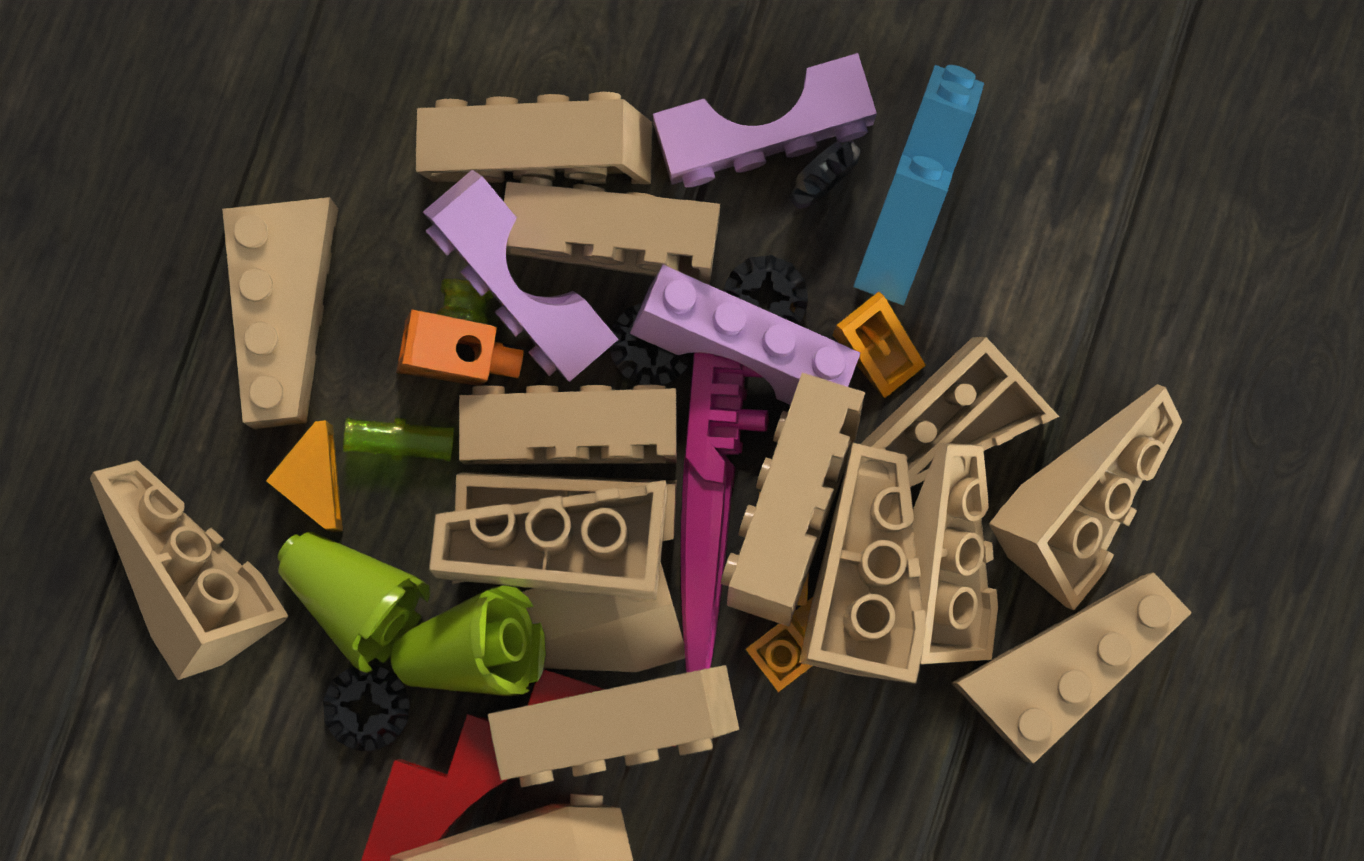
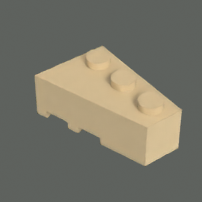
[861,337,1059,487]

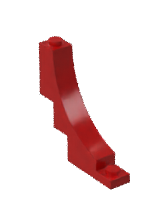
[361,669,676,861]

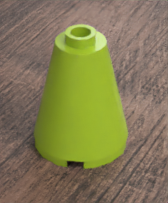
[278,531,430,673]
[391,585,546,696]

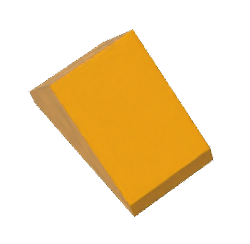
[832,292,926,398]
[266,420,343,532]

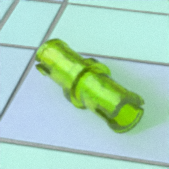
[343,418,454,461]

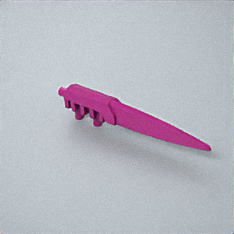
[681,352,769,673]

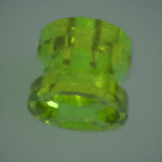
[436,279,493,325]

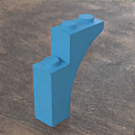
[853,65,984,306]

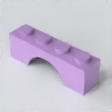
[653,53,877,188]
[423,170,618,382]
[630,265,860,405]

